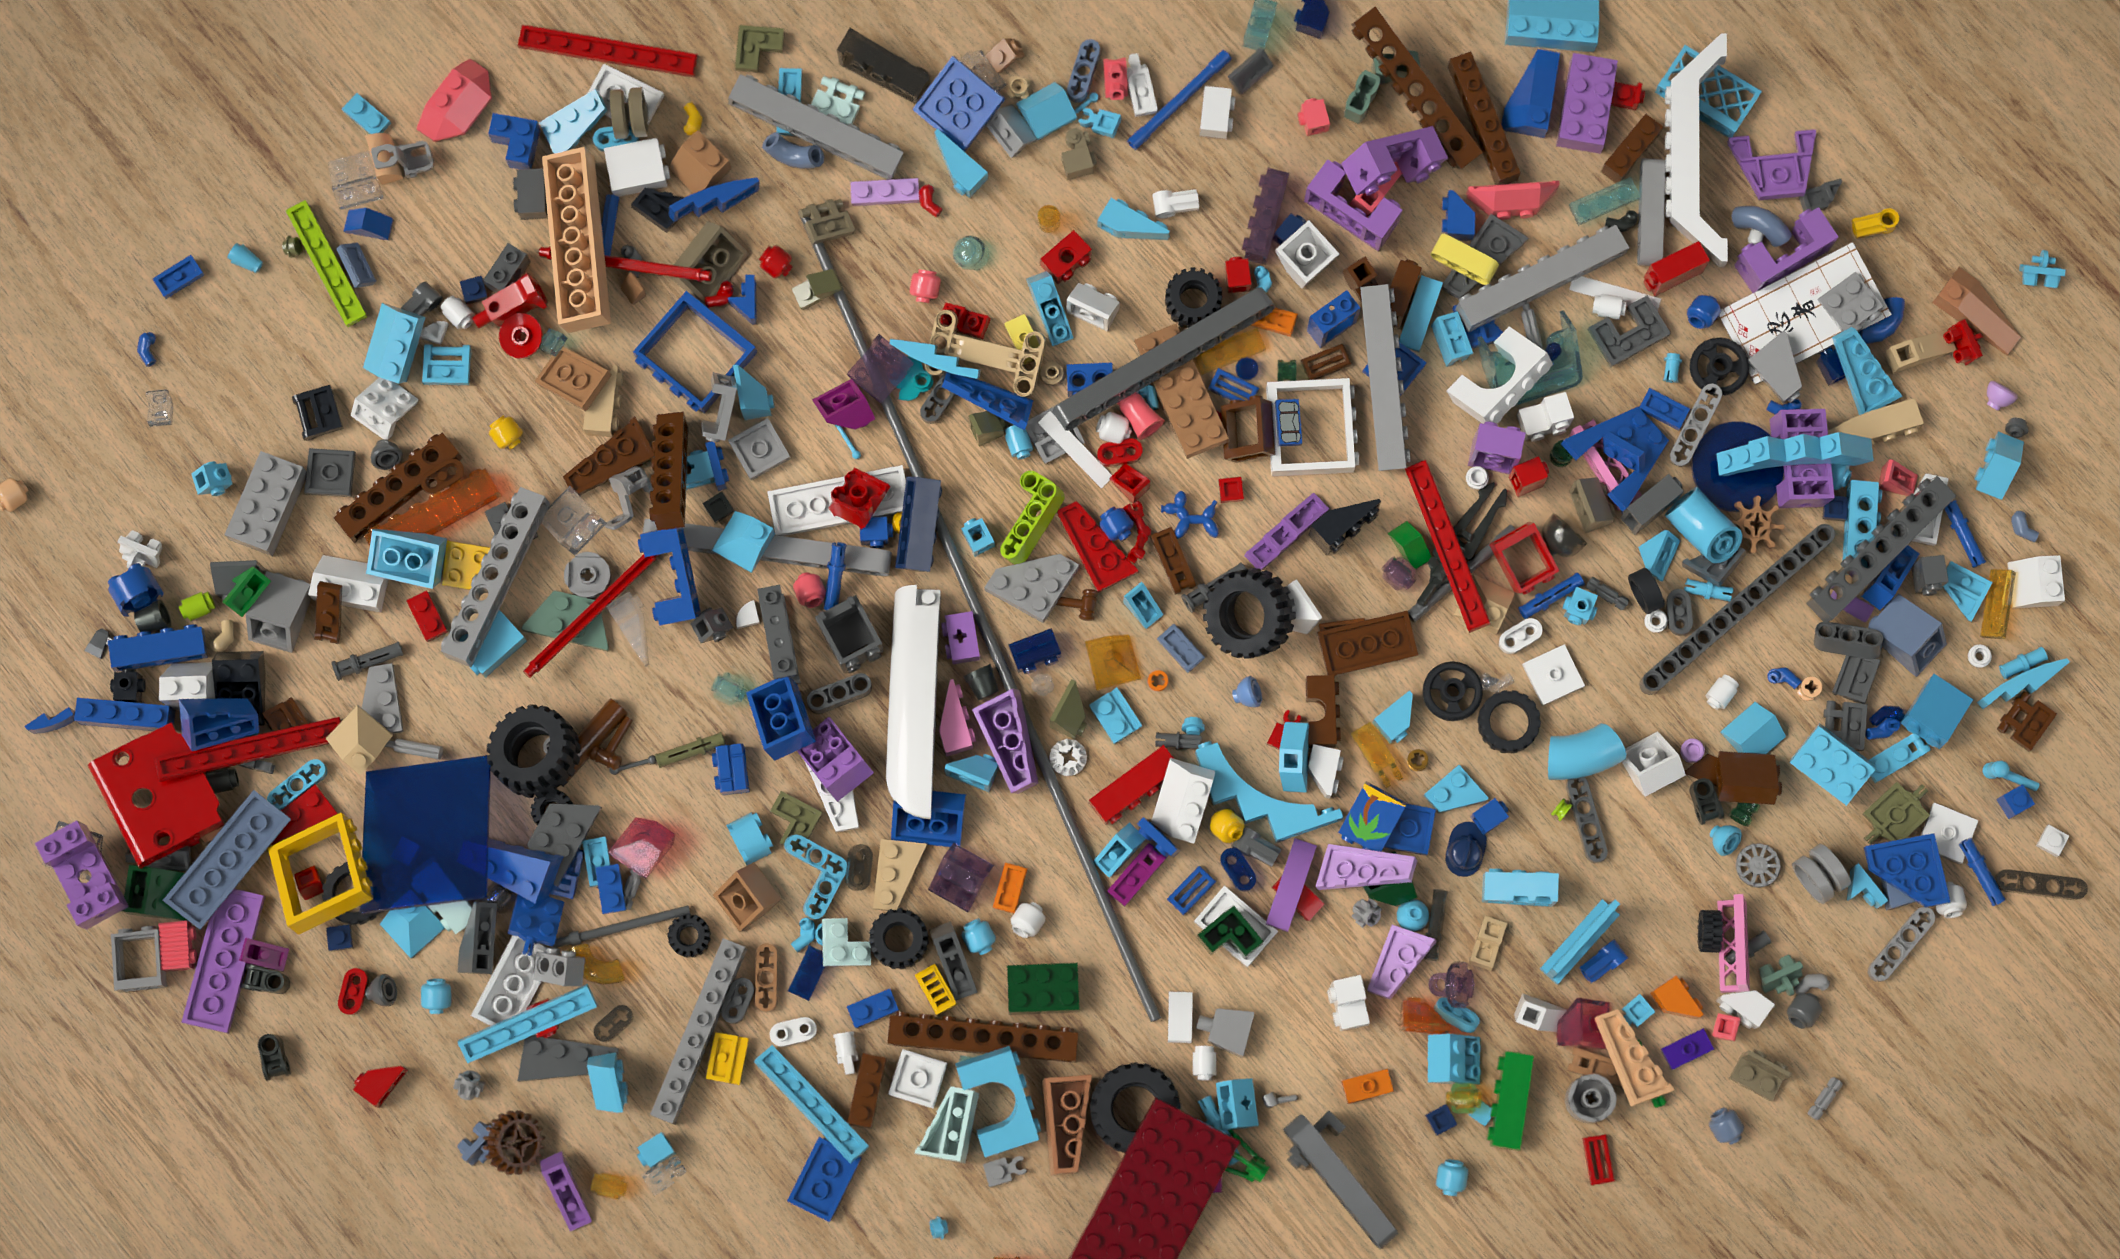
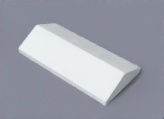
[471,935,547,1026]

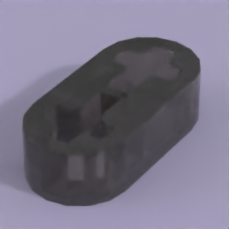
[593,1005,634,1043]

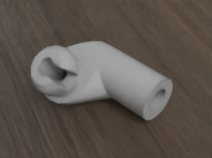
[1794,974,1830,994]

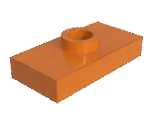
[1251,307,1298,337]
[993,862,1028,914]
[1341,1069,1394,1104]

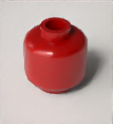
[758,245,793,279]

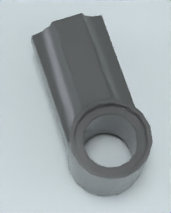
[400,281,443,316]
[1231,826,1282,867]

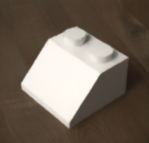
[1275,220,1339,289]
[1067,283,1120,332]
[2007,555,2065,608]
[1622,731,1686,797]

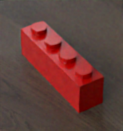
[1089,745,1174,825]

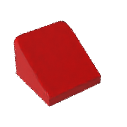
[294,865,324,900]

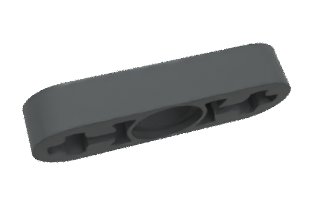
[920,365,962,424]

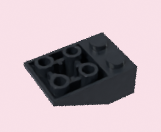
[1308,499,1381,555]
[212,651,266,726]

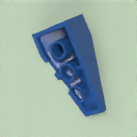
[1501,49,1560,138]

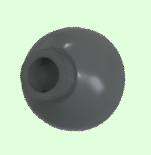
[371,439,403,470]
[365,974,397,1007]

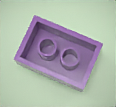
[1468,422,1526,474]

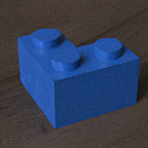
[488,113,541,170]

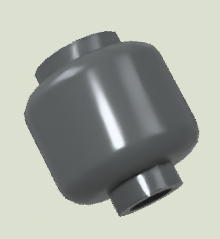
[1787,993,1823,1029]

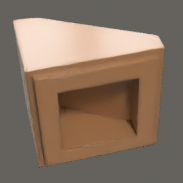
[621,272,646,304]

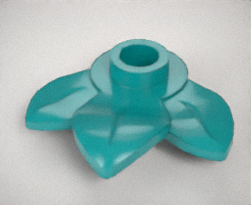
[888,356,934,401]

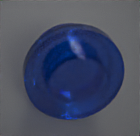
[1235,357,1258,380]

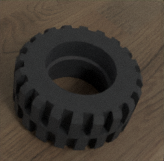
[1203,568,1296,659]
[486,704,581,798]
[1090,1062,1181,1153]

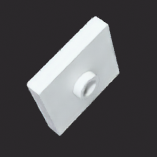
[1522,644,1585,706]
[1921,803,1978,864]
[888,1049,948,1109]

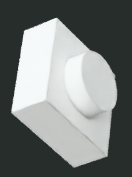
[2036,825,2069,857]

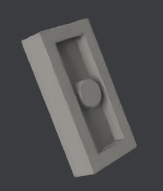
[986,105,1038,158]

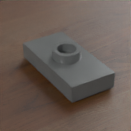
[1227,48,1274,95]

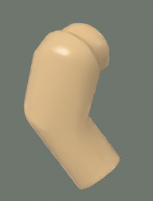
[210,620,234,652]

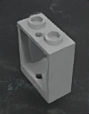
[111,926,167,993]

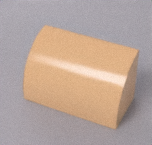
[365,133,403,185]

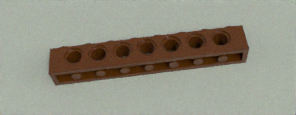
[1351,6,1483,170]
[887,1012,1078,1063]

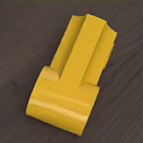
[1851,208,1899,239]

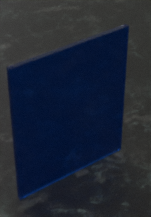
[359,755,491,914]

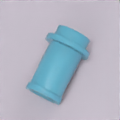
[1663,353,1682,383]

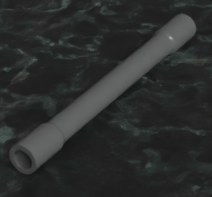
[1408,525,1515,623]

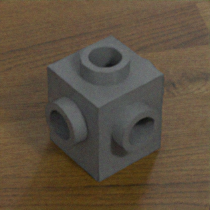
[690,607,733,643]

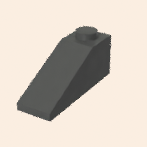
[457,902,497,974]
[929,921,977,1000]

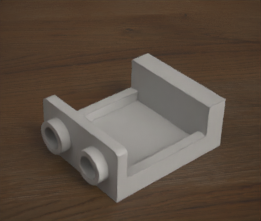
[701,372,737,442]

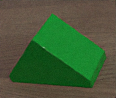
[1387,521,1431,571]

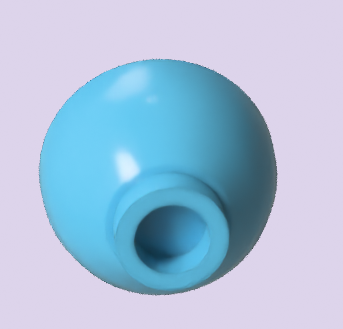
[1710,825,1742,856]
[1397,899,1429,932]

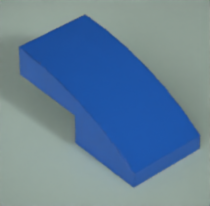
[25,707,75,734]
[550,849,584,899]

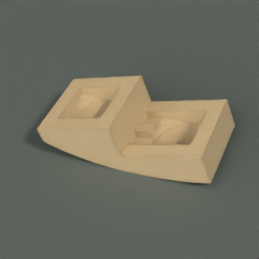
[1469,916,1507,971]

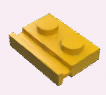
[706,1032,749,1085]

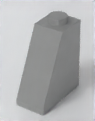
[1748,330,1802,404]

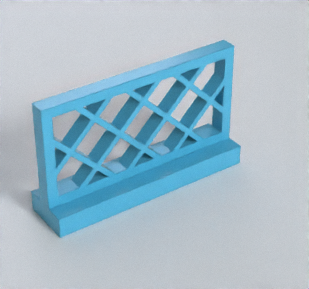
[1655,45,1762,138]
[1540,899,1620,985]

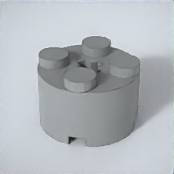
[1565,1074,1616,1124]

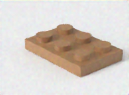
[534,345,612,412]

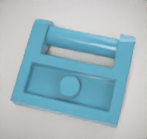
[422,344,472,385]

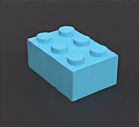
[1790,723,1876,806]

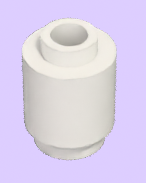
[1592,294,1627,320]
[441,296,474,329]
[1705,674,1739,710]
[1193,1046,1216,1081]

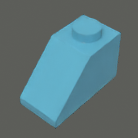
[1372,690,1413,744]
[1093,822,1146,878]

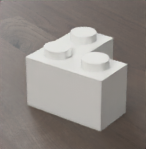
[1517,392,1574,442]
[1327,975,1370,1031]

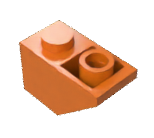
[1650,976,1704,1019]

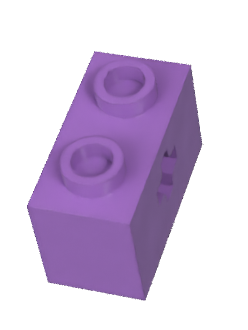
[942,611,980,665]

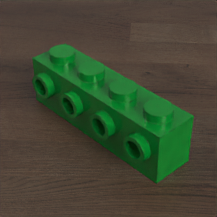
[1487,1051,1534,1151]

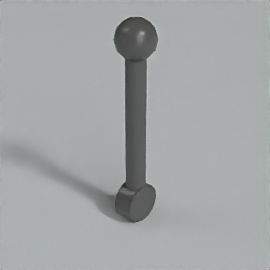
[609,755,657,775]

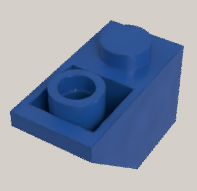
[1441,190,1475,241]

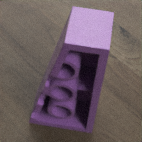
[972,689,1039,794]

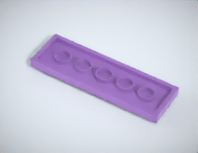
[182,889,265,1034]

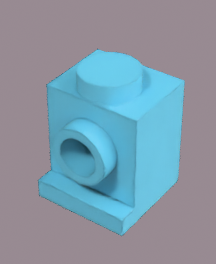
[961,518,995,557]

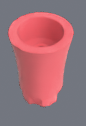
[1117,392,1164,440]

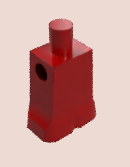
[472,272,548,328]

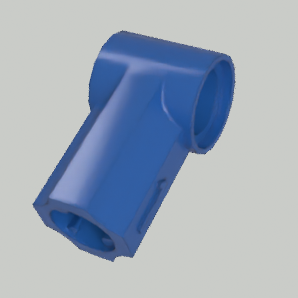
[1579,939,1629,983]

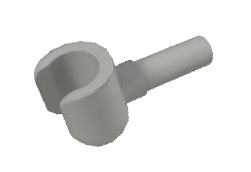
[1262,1092,1297,1108]

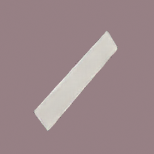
[1569,276,1661,311]
[1038,411,1112,488]

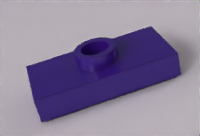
[1661,1028,1714,1070]

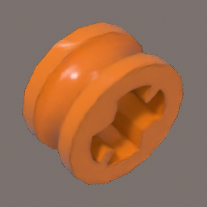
[1148,670,1168,691]

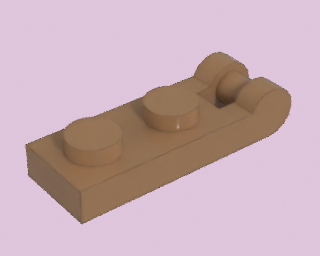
[1567,1048,1623,1088]

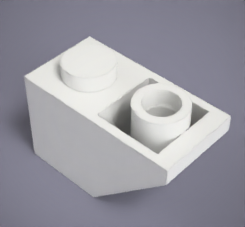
[1308,744,1344,799]
[1716,990,1775,1029]
[1514,993,1567,1032]

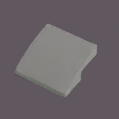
[1026,404,1085,464]

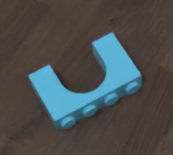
[955,1046,1041,1157]

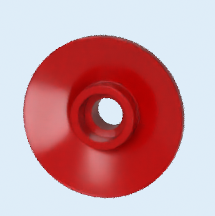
[499,313,543,359]

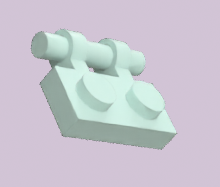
[811,76,865,125]

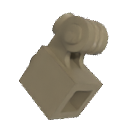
[1061,128,1097,180]

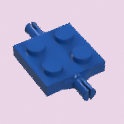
[507,894,564,956]

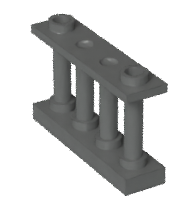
[757,584,801,685]

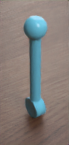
[1074,93,1098,114]
[835,425,861,459]

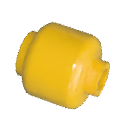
[488,415,523,450]
[1210,809,1245,844]

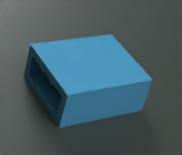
[1900,674,1973,749]

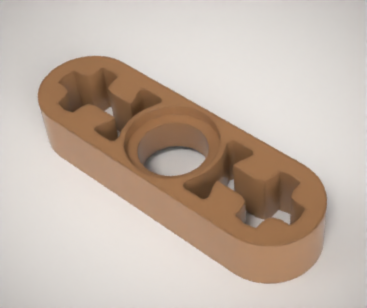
[755,943,778,1013]

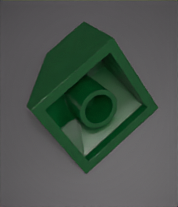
[1362,851,1418,906]

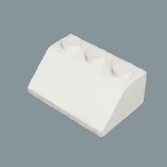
[308,555,389,613]
[1151,758,1215,844]

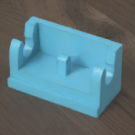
[1431,311,1473,367]

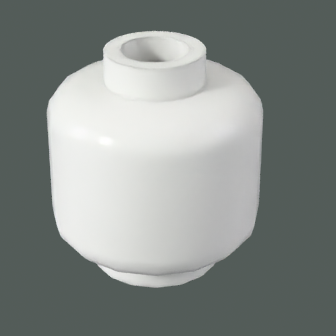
[1096,412,1132,444]
[1936,882,1967,918]
[1011,902,1045,938]

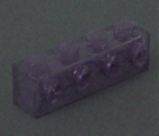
[1242,168,1290,265]

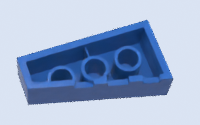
[457,836,563,903]

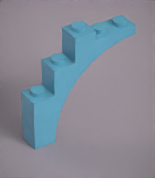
[1716,432,1874,477]

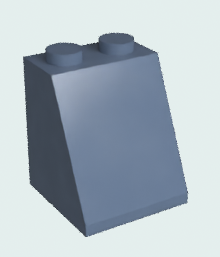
[1868,594,1947,677]

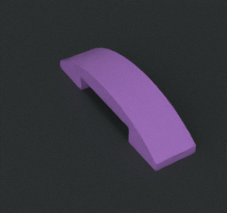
[1266,838,1317,932]

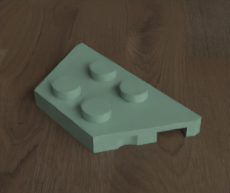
[522,590,609,652]

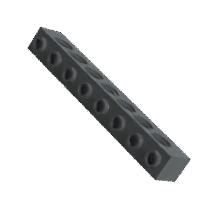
[1806,476,1956,623]

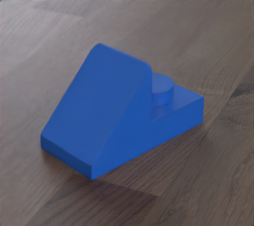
[728,275,757,325]

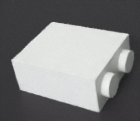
[604,138,670,197]

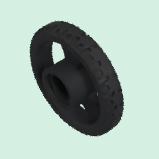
[1689,337,1749,396]
[1423,661,1483,721]

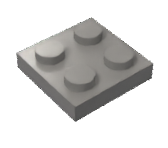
[728,418,791,480]

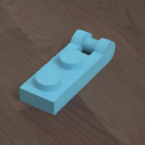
[1869,733,1931,783]

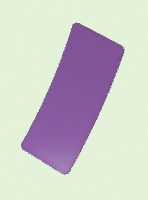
[1830,590,1874,622]

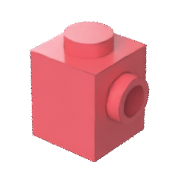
[1297,98,1330,136]

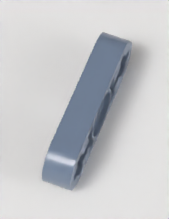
[1067,39,1101,103]

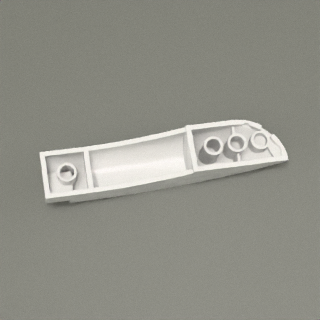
[886,585,941,819]

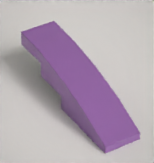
[1244,493,1329,571]

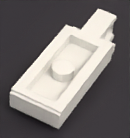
[1127,53,1157,117]

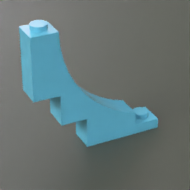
[1195,741,1343,843]

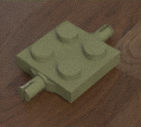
[1862,782,1930,845]

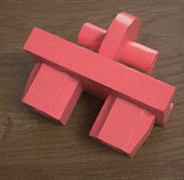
[1103,57,1128,100]

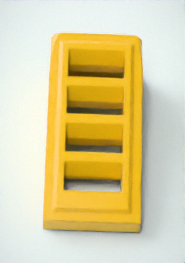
[914,964,957,1016]

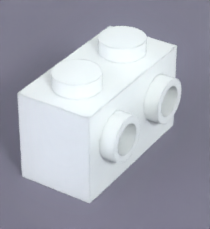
[1200,86,1235,139]

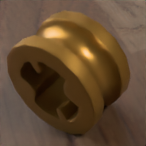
[1407,749,1428,771]

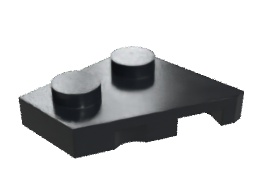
[631,188,683,233]

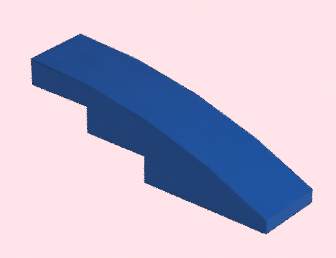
[669,178,760,222]

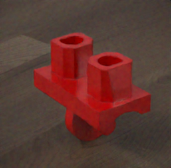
[1943,319,1983,366]

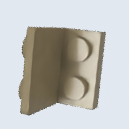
[1729,1049,1792,1102]

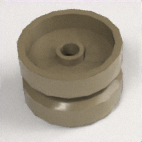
[610,87,649,139]

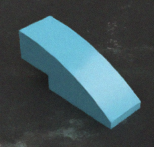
[1399,275,1443,352]

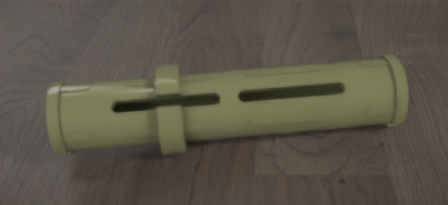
[655,732,726,768]

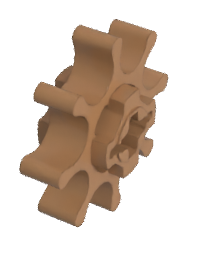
[1729,496,1785,554]

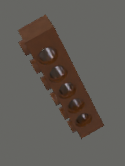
[1448,51,1521,185]
[649,411,688,531]
[333,432,463,543]

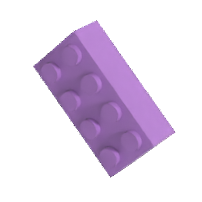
[1556,53,1618,154]

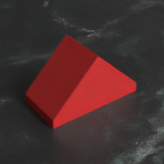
[1109,464,1151,503]

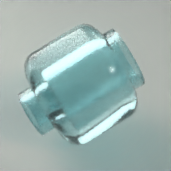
[710,672,747,706]

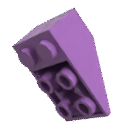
[797,717,874,802]

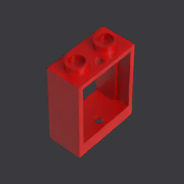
[1489,522,1559,595]

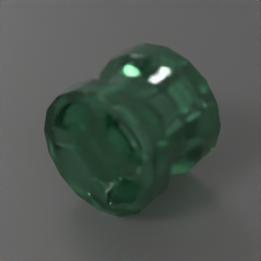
[1277,359,1296,382]

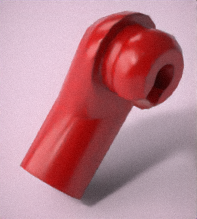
[919,184,943,218]
[704,281,734,308]

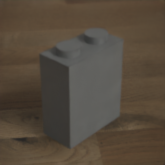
[1620,474,1684,535]

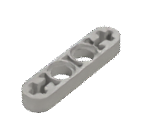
[1670,384,1722,466]
[1868,907,1935,982]

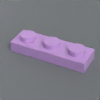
[850,178,919,206]

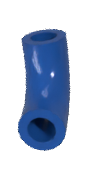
[1858,297,1905,344]

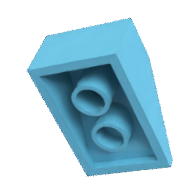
[366,529,447,589]

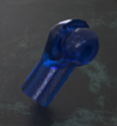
[1544,342,1562,362]
[1869,705,1905,727]

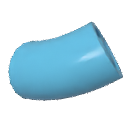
[1665,487,1743,563]
[1548,723,1626,780]

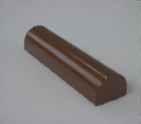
[566,698,628,782]

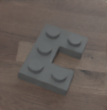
[1588,295,1671,368]

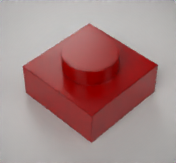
[1218,477,1244,503]

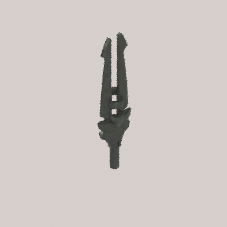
[1417,482,1508,607]

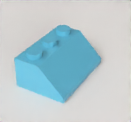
[363,303,426,384]

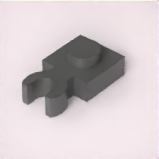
[237,760,275,774]

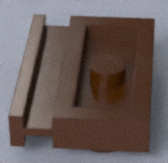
[262,697,309,732]

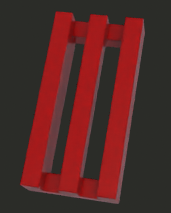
[1582,1134,1615,1186]

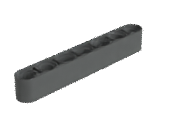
[1283,1113,1399,1250]

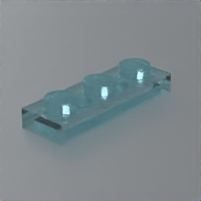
[1569,177,1641,226]

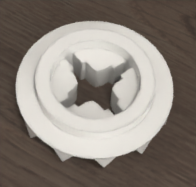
[1050,739,1087,776]

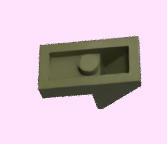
[792,269,843,310]

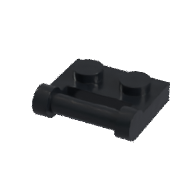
[292,385,343,441]

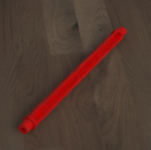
[539,246,712,282]
[523,554,660,678]

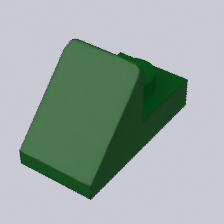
[223,567,271,617]

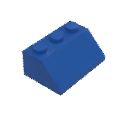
[891,791,966,848]

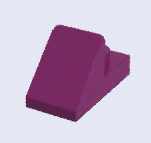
[239,938,289,972]

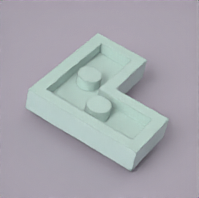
[822,918,871,966]

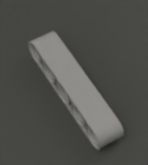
[1637,158,1665,266]

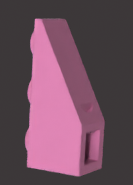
[939,679,976,756]

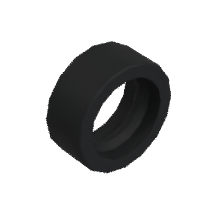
[1628,568,1665,614]

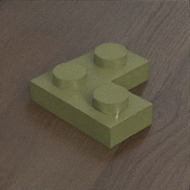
[735,25,785,72]
[770,791,823,851]

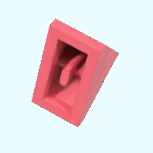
[1879,460,1918,496]

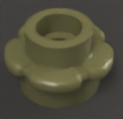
[282,236,302,258]

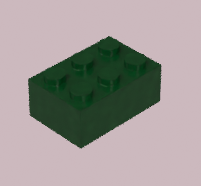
[1007,963,1079,1015]

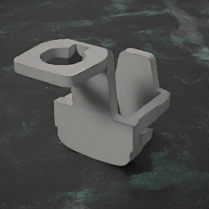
[371,141,434,178]
[604,466,653,530]

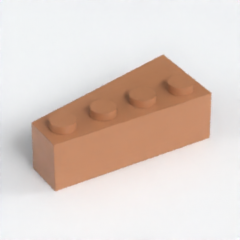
[1042,1074,1092,1176]

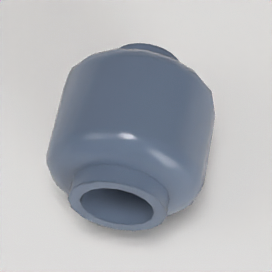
[1709,1108,1744,1144]

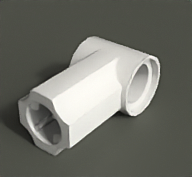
[1152,189,1199,218]

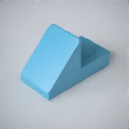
[1847,863,1888,909]

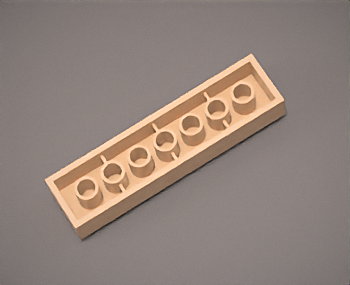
[542,147,611,333]

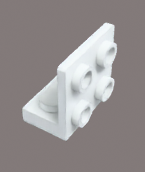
[351,377,418,440]

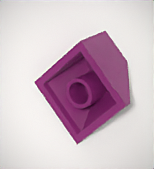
[812,379,875,430]

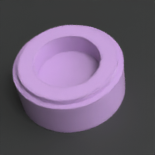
[1680,739,1704,763]

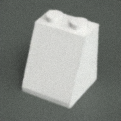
[159,662,215,710]

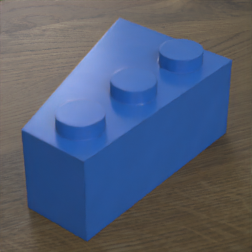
[179,699,259,751]

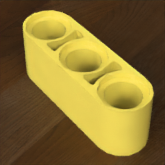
[1430,234,1499,285]

